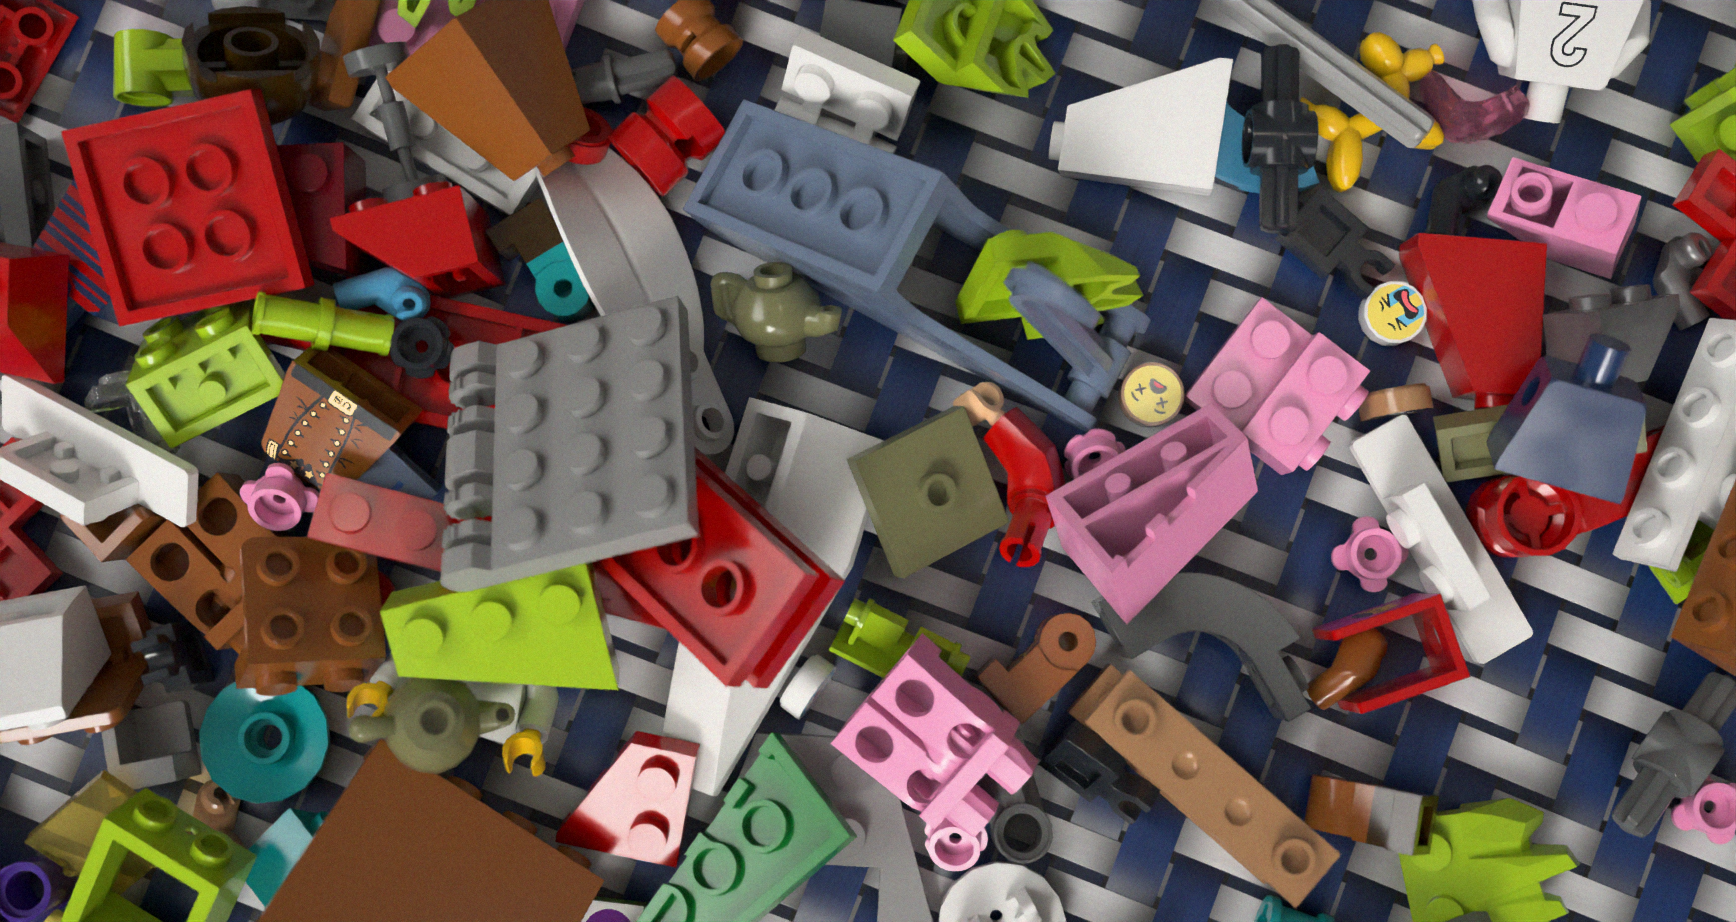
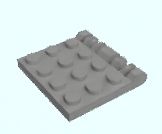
[440,296,699,592]

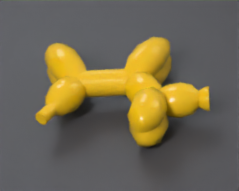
[1299,32,1444,193]

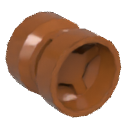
[655,0,743,81]

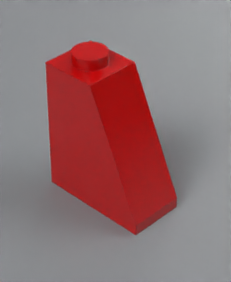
[1399,233,1547,410]

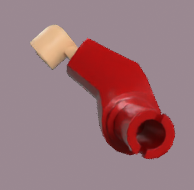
[953,382,1065,567]

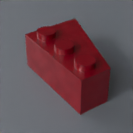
[277,142,368,278]

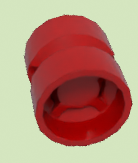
[607,76,726,197]
[1465,475,1582,557]

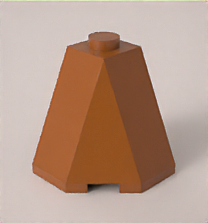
[385,0,590,181]

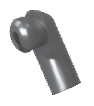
[1652,232,1712,330]

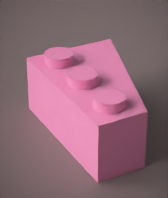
[1046,403,1258,625]

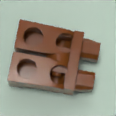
[125,472,292,654]

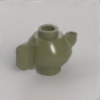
[710,262,842,362]
[348,677,516,774]

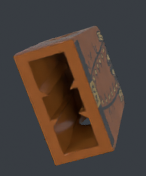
[261,345,423,490]

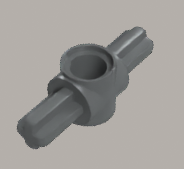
[1612,672,1736,838]

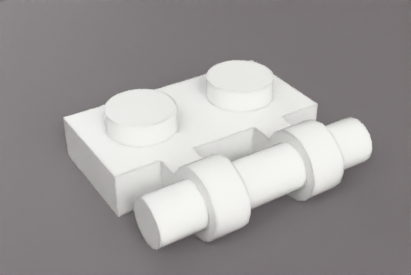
[775,28,920,154]

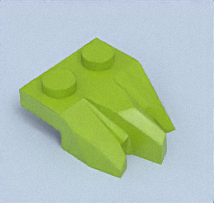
[893,0,1056,98]
[955,230,1143,340]
[1398,798,1580,922]

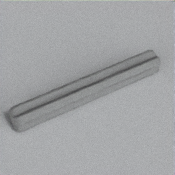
[1218,0,1435,148]

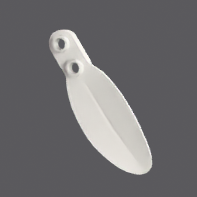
[534,148,734,458]

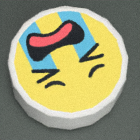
[1358,281,1427,346]

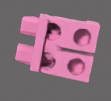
[831,633,1038,837]

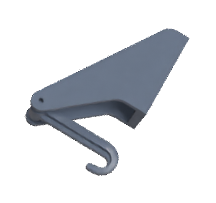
[683,99,1151,432]

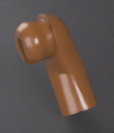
[1306,628,1388,710]

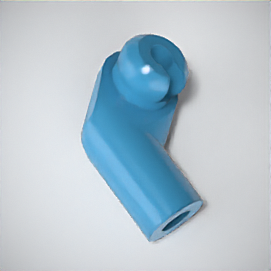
[333,267,431,321]

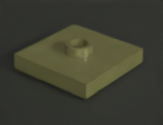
[846,406,1009,578]

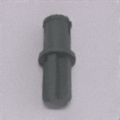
[570,49,678,105]

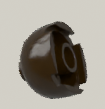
[181,6,320,126]

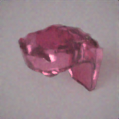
[1419,70,1530,144]

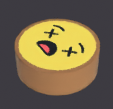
[1118,362,1184,427]

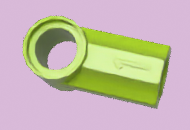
[113,29,196,107]

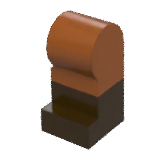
[1304,774,1439,856]

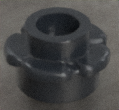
[390,316,454,379]

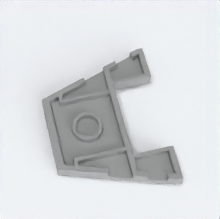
[738,731,933,922]

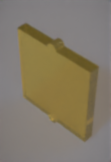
[25,769,191,895]

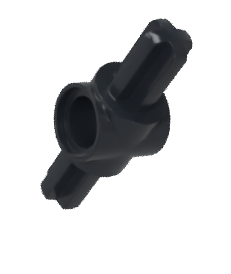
[1241,44,1318,234]

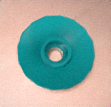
[199,682,330,804]

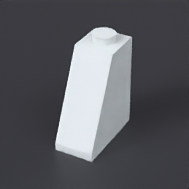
[1049,58,1233,196]

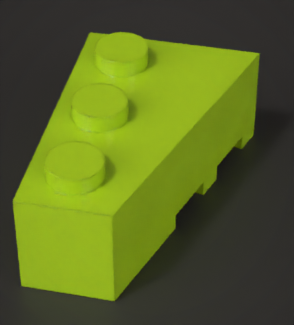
[380,561,620,690]

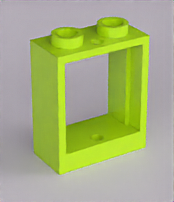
[61,787,257,922]

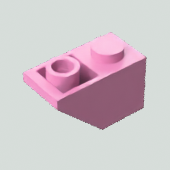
[1487,157,1642,279]

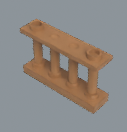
[1066,663,1341,907]

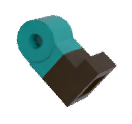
[485,198,595,322]

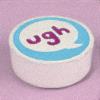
[780,654,836,720]

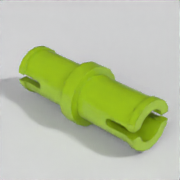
[251,291,394,356]

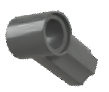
[977,729,1053,864]

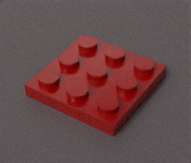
[61,89,315,327]

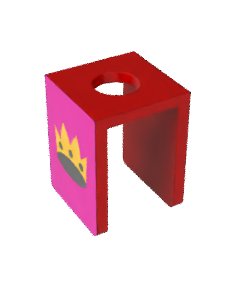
[1312,593,1471,714]

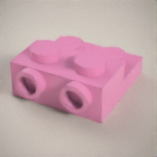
[1184,297,1370,475]

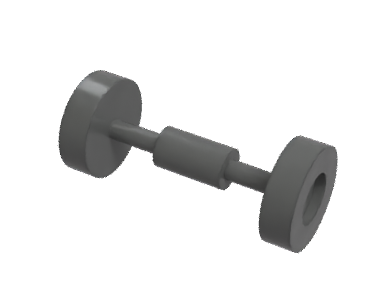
[343,42,447,203]

